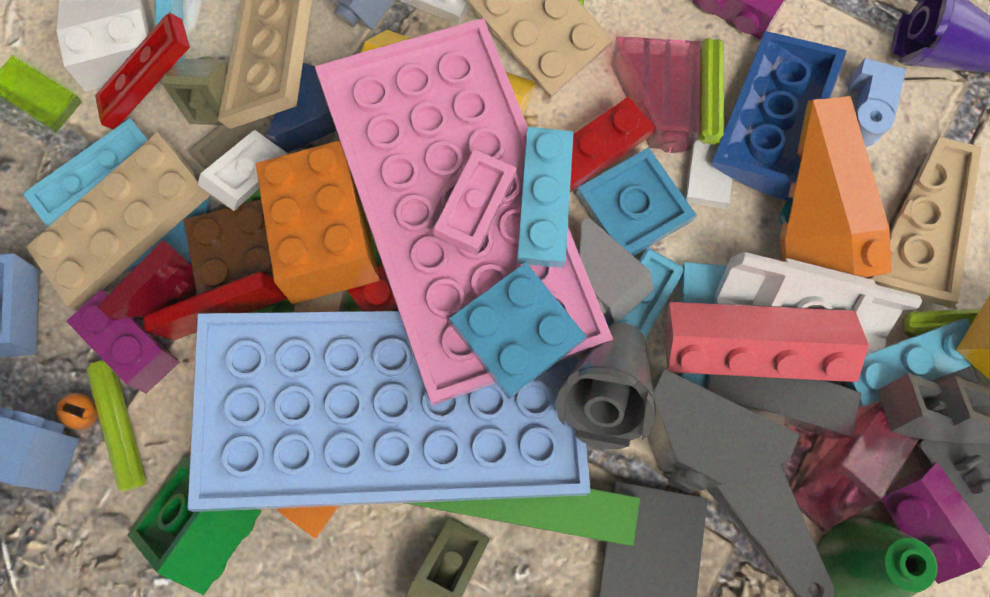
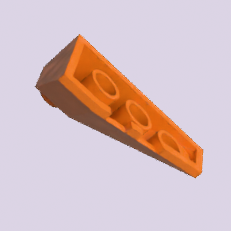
[780,96,892,277]

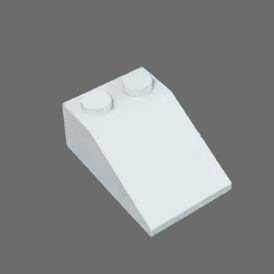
[56,0,155,92]

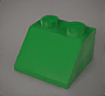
[127,456,262,595]

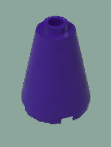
[892,0,990,73]

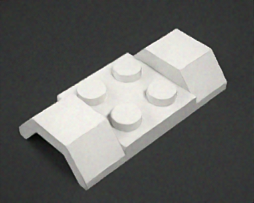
[713,252,922,354]

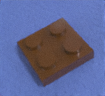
[183,199,274,295]

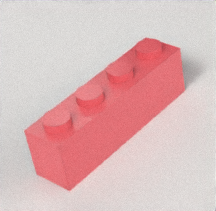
[664,302,869,382]

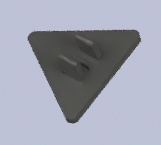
[918,440,990,530]

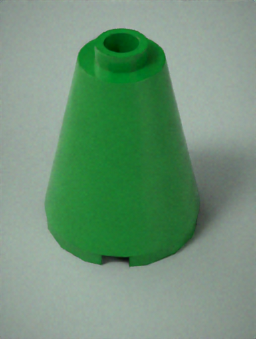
[817,516,937,597]

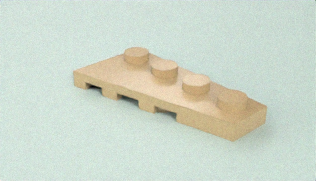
[868,137,982,308]

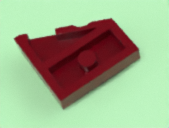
[97,240,196,321]

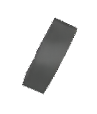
[877,373,990,444]
[704,374,861,439]

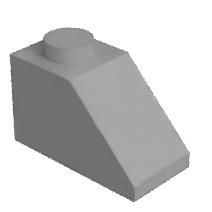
[580,217,654,324]

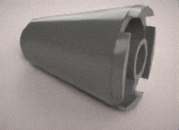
[555,323,656,449]

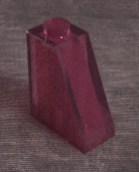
[611,36,700,153]
[792,402,919,532]

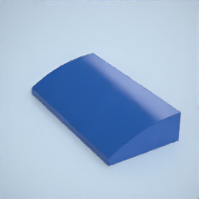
[712,31,847,203]

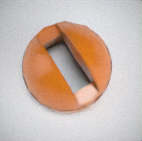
[55,392,98,430]

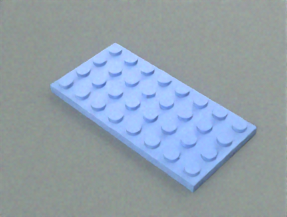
[188,311,590,512]

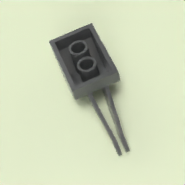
[647,369,834,597]

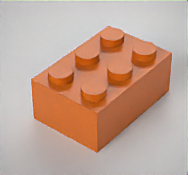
[255,140,380,304]

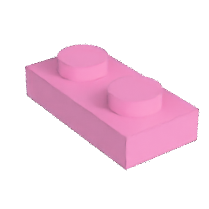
[433,149,517,255]

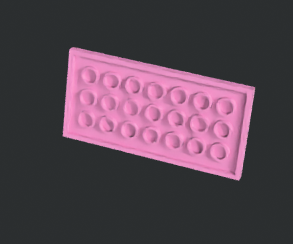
[315,18,613,406]

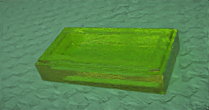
[0,55,82,133]

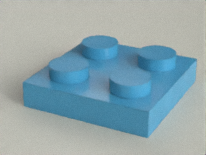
[576,147,697,256]
[449,262,587,399]

